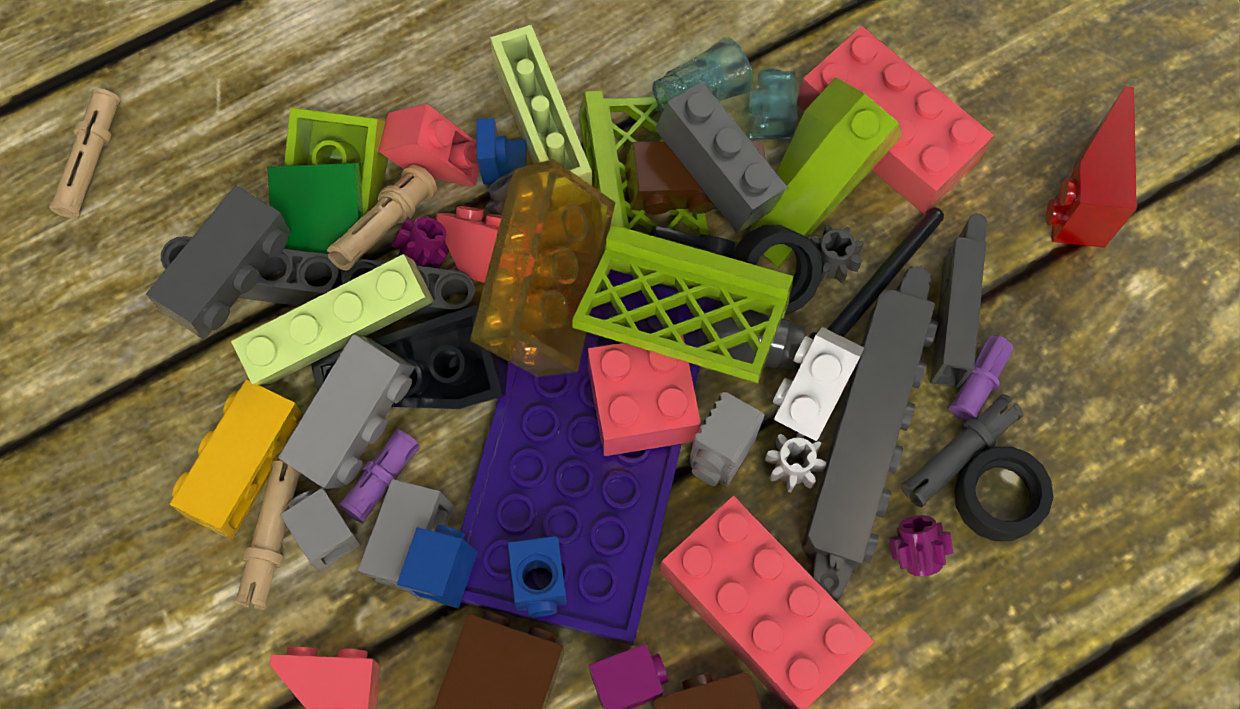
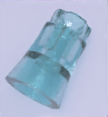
[652,37,753,112]

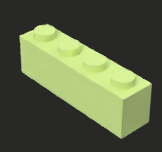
[490,25,592,209]
[231,254,434,385]

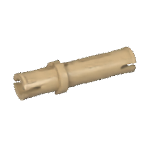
[49,88,121,219]
[234,461,301,610]

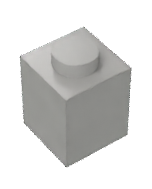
[280,488,361,572]

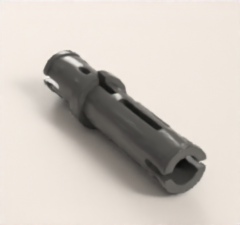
[901,394,1023,508]

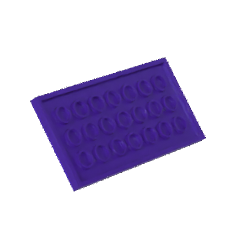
[461,245,716,646]

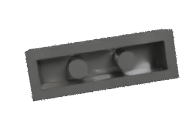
[655,81,788,234]
[146,185,291,340]

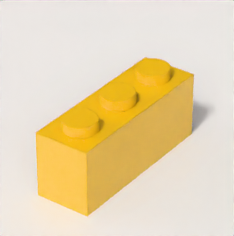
[170,379,303,540]

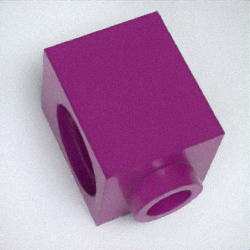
[589,644,669,709]

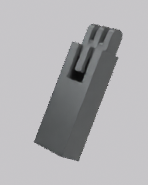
[930,214,987,388]

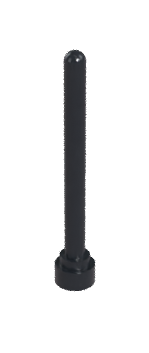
[808,207,944,339]

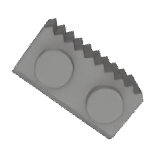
[689,392,765,487]

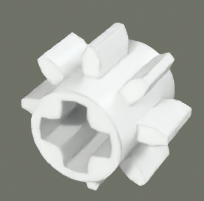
[765,432,826,493]

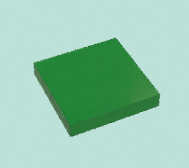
[267,163,363,254]

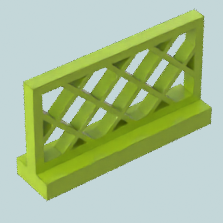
[578,91,709,258]
[573,225,794,383]

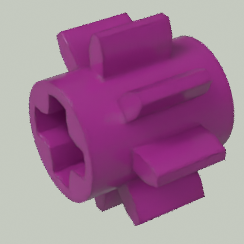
[392,217,449,269]
[889,515,954,576]

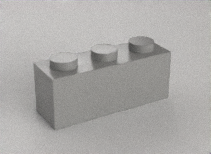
[278,334,415,489]

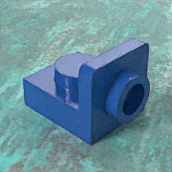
[477,118,527,184]

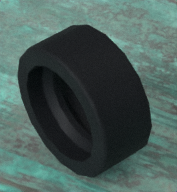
[731,225,822,315]
[954,446,1054,541]

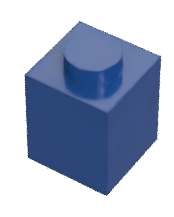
[397,525,478,608]

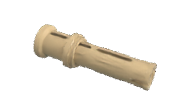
[327,164,437,271]

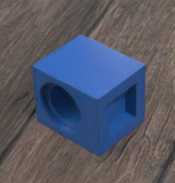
[508,536,567,617]

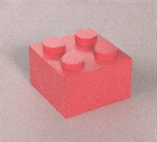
[588,335,701,456]

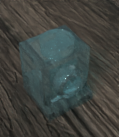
[749,68,798,139]

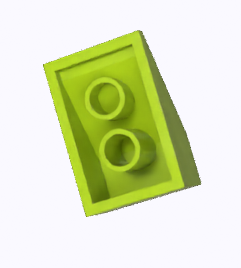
[284,107,388,215]

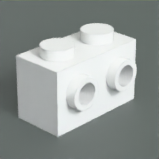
[772,327,864,441]

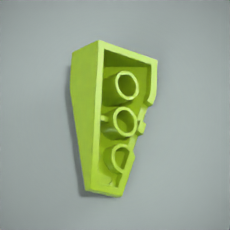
[748,77,902,269]

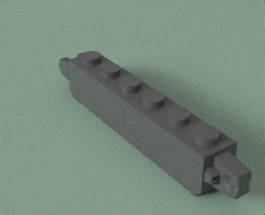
[801,265,938,601]

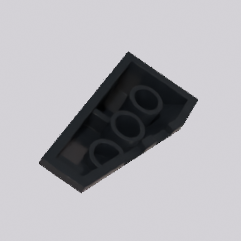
[311,304,509,410]

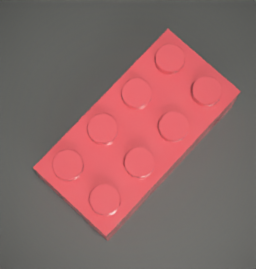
[796,26,994,215]
[659,495,875,709]

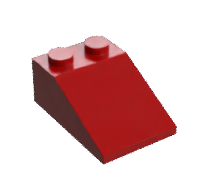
[1046,86,1137,248]

